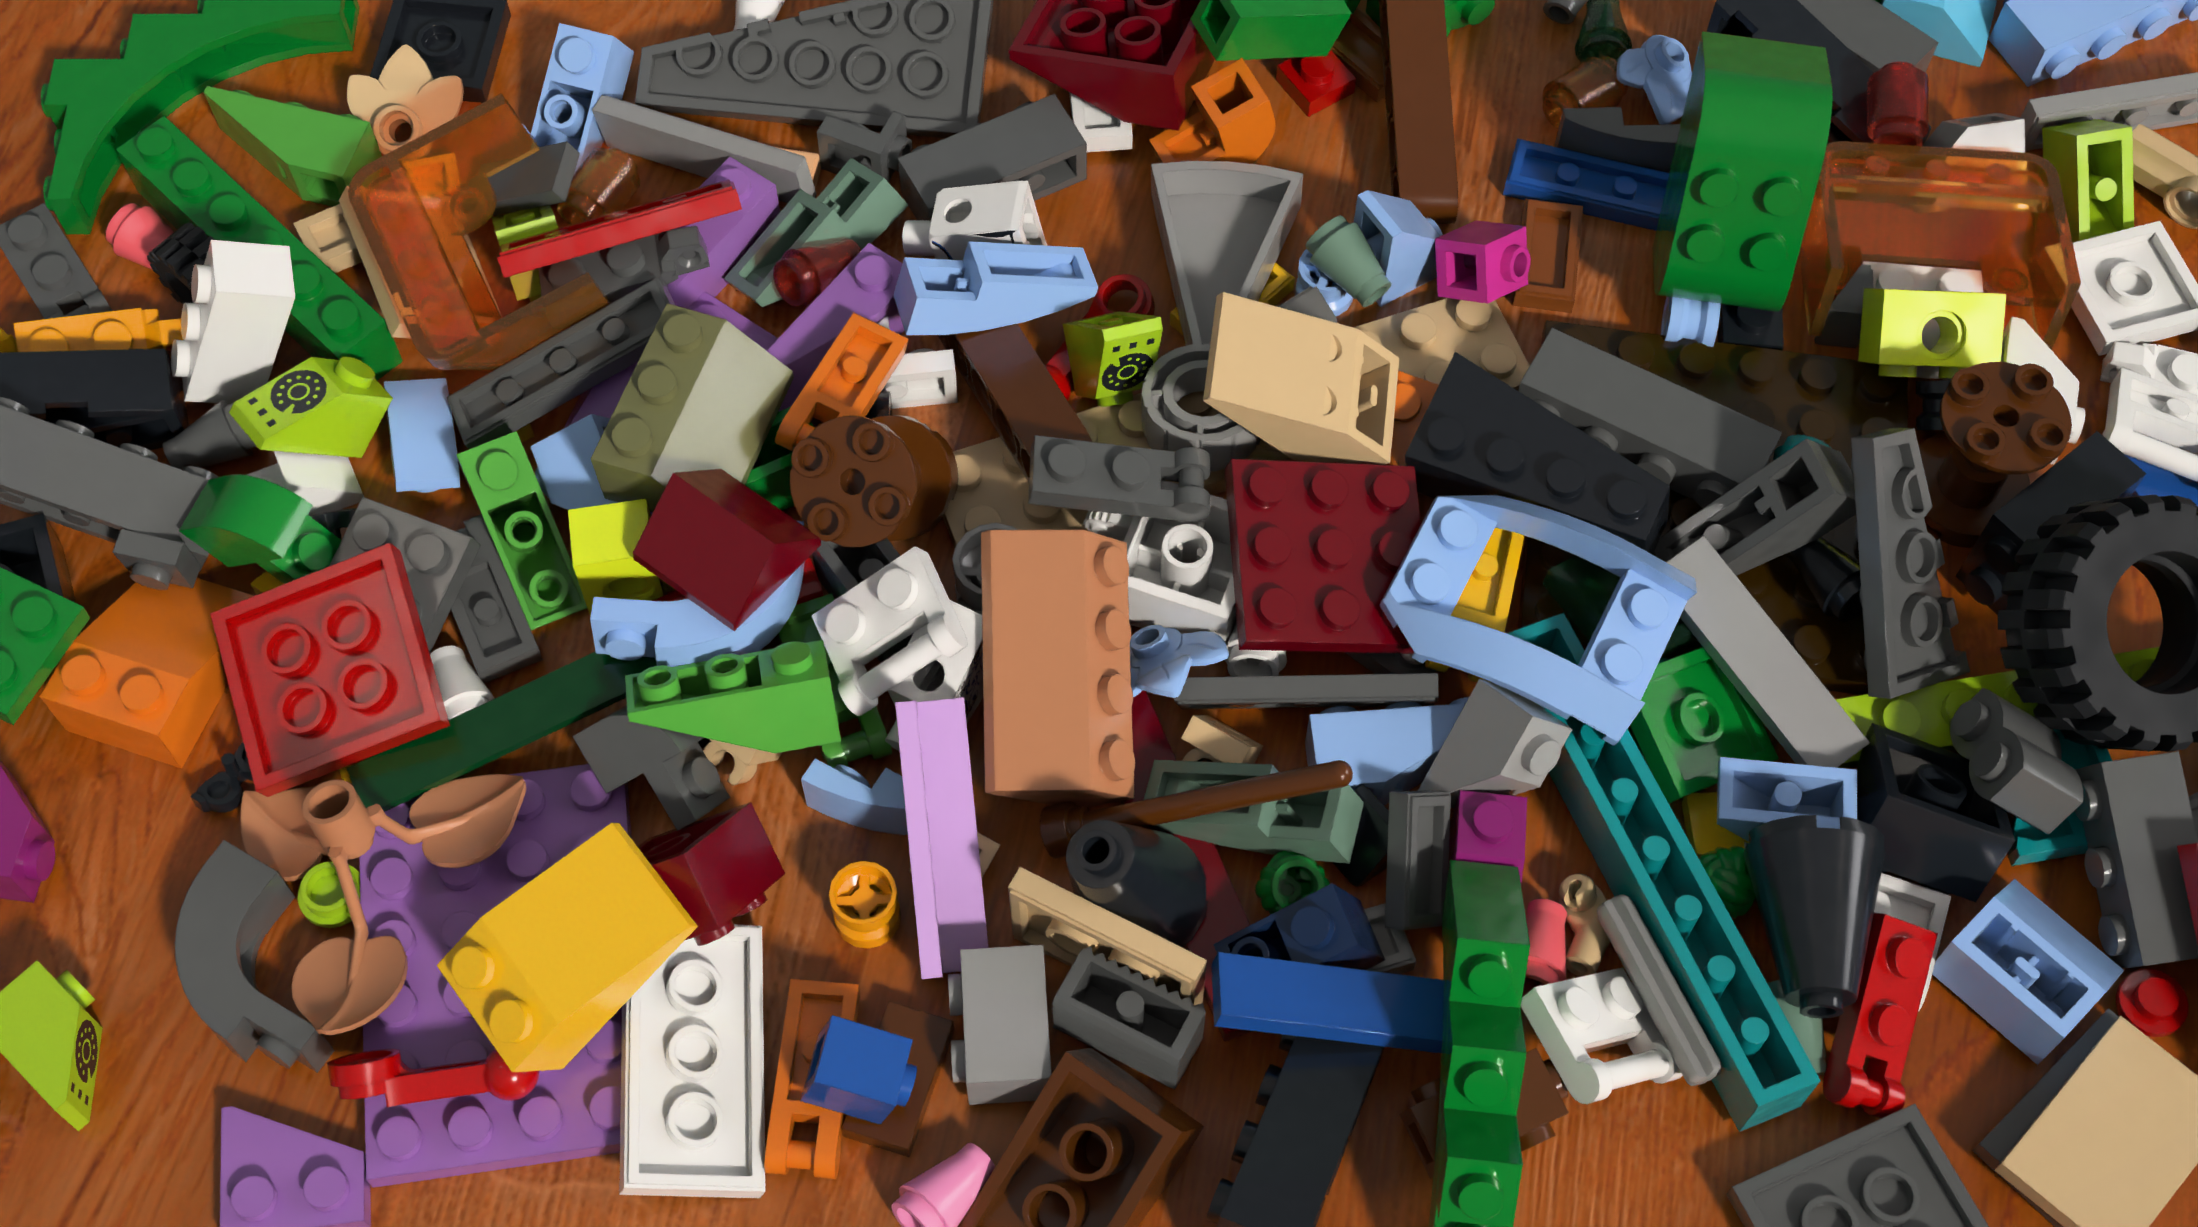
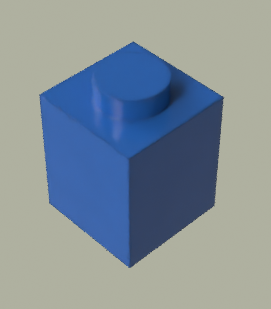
[800,1015,917,1125]

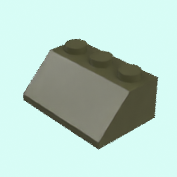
[591,303,794,512]

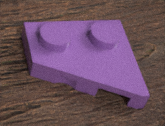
[220,1106,371,1227]

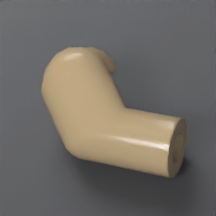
[1559,874,1610,977]

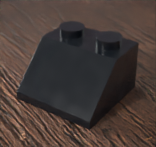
[1857,723,2015,902]

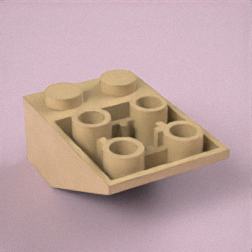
[1203,292,1400,465]

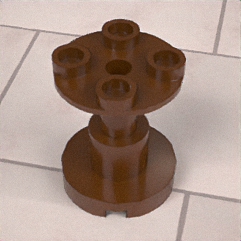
[1919,362,2072,548]
[790,415,959,547]

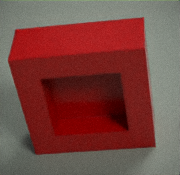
[1276,50,1356,117]

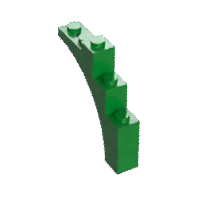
[41,0,360,234]
[1190,0,1361,61]
[1428,860,1530,1227]

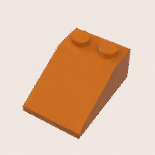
[39,578,253,769]

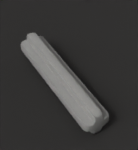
[1597,894,1721,1086]

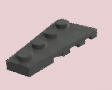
[1851,428,1970,699]

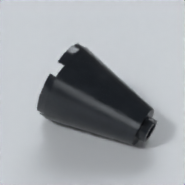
[1743,815,1885,1019]
[1066,820,1208,947]

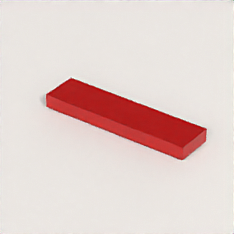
[497,179,742,278]

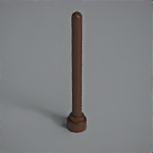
[1040,760,1353,859]

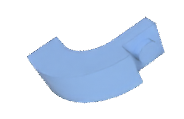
[590,521,805,667]

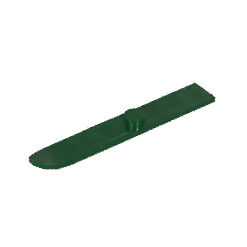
[347,651,657,812]

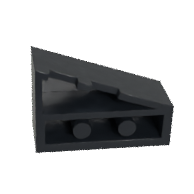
[0,349,189,450]

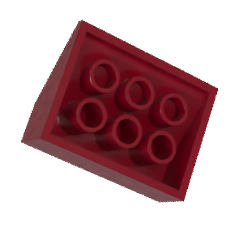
[1008,0,1215,131]

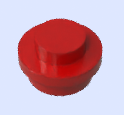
[2116,969,2189,1037]

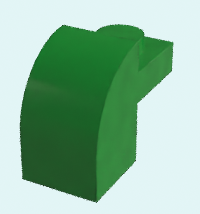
[179,474,341,584]

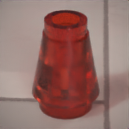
[773,239,861,307]

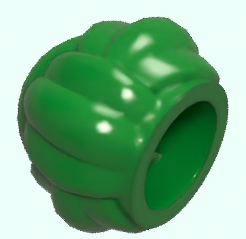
[1699,846,1755,918]
[1255,851,1330,915]

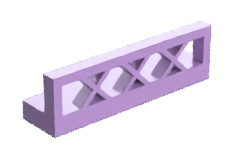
[895,697,988,979]

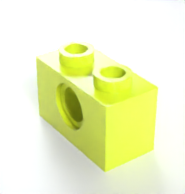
[1858,288,2006,379]
[568,499,677,617]

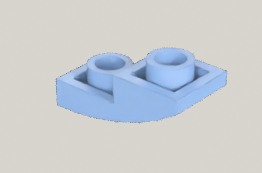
[384,378,460,493]
[801,758,908,835]

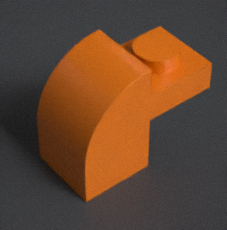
[1149,58,1276,164]

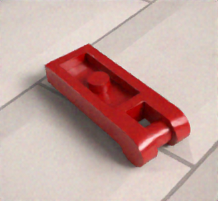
[1823,913,1938,1119]

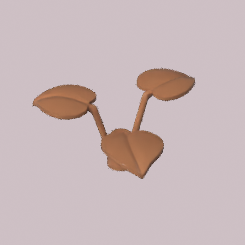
[241,774,526,1035]

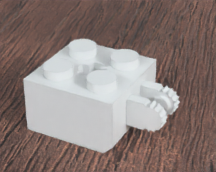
[1083,480,1237,643]

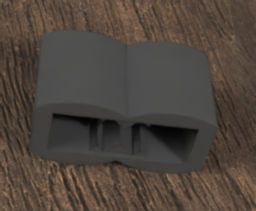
[1950,688,2083,834]

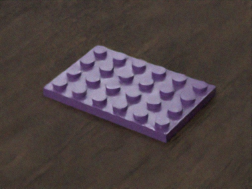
[359,764,632,1188]

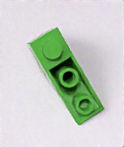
[203,86,383,207]
[456,431,587,631]
[625,640,841,753]

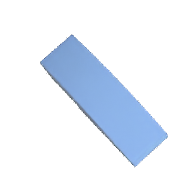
[893,241,1098,335]

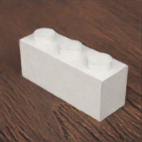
[171,240,295,404]

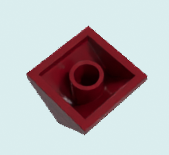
[633,469,821,631]

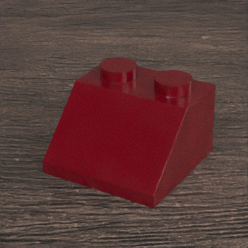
[637,802,785,946]

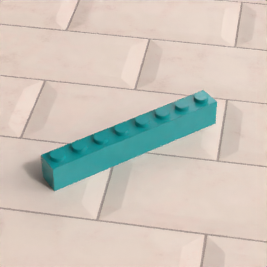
[1507,613,1821,1132]

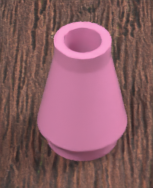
[892,1143,995,1227]

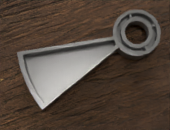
[1142,161,1303,471]

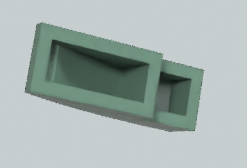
[724,158,908,307]
[1144,760,1364,864]

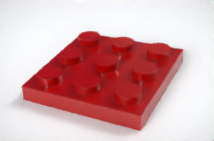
[210,543,450,797]

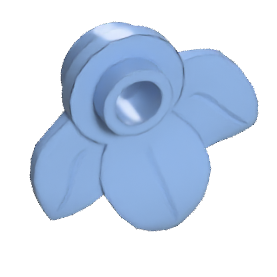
[1616,35,1692,125]
[1130,625,1229,698]

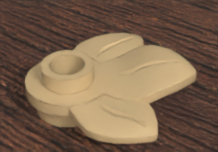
[347,44,464,160]

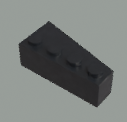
[1405,352,1670,555]
[1206,1035,1385,1227]

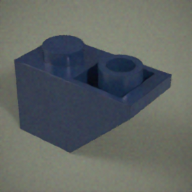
[1213,883,1385,970]

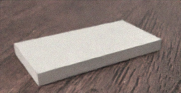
[619,924,765,1198]

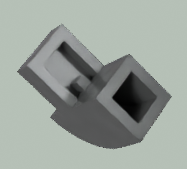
[572,705,730,831]

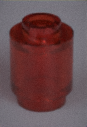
[1867,62,1929,156]

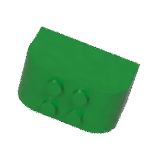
[1652,31,1833,312]

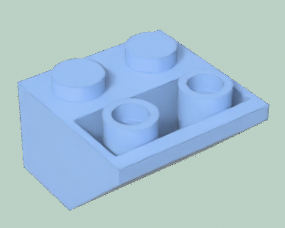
[1932,879,2124,1065]

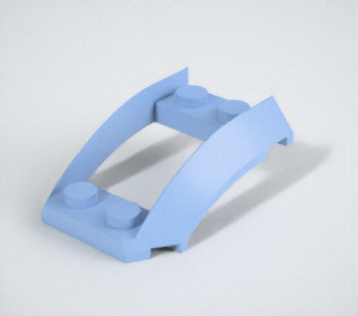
[1379,495,1697,746]

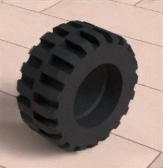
[1998,494,2198,752]

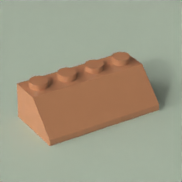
[981,530,1135,807]

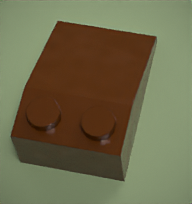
[959,1048,1204,1227]

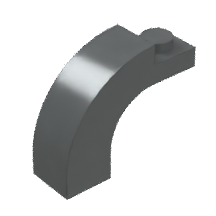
[175,840,335,1073]

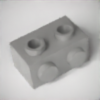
[948,945,1051,1105]

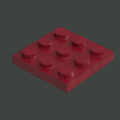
[1225,459,1421,654]

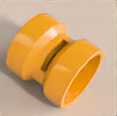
[829,861,901,949]

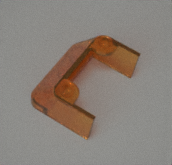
[348,93,611,371]
[1801,141,2081,350]

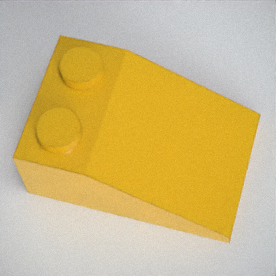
[437,823,698,1073]

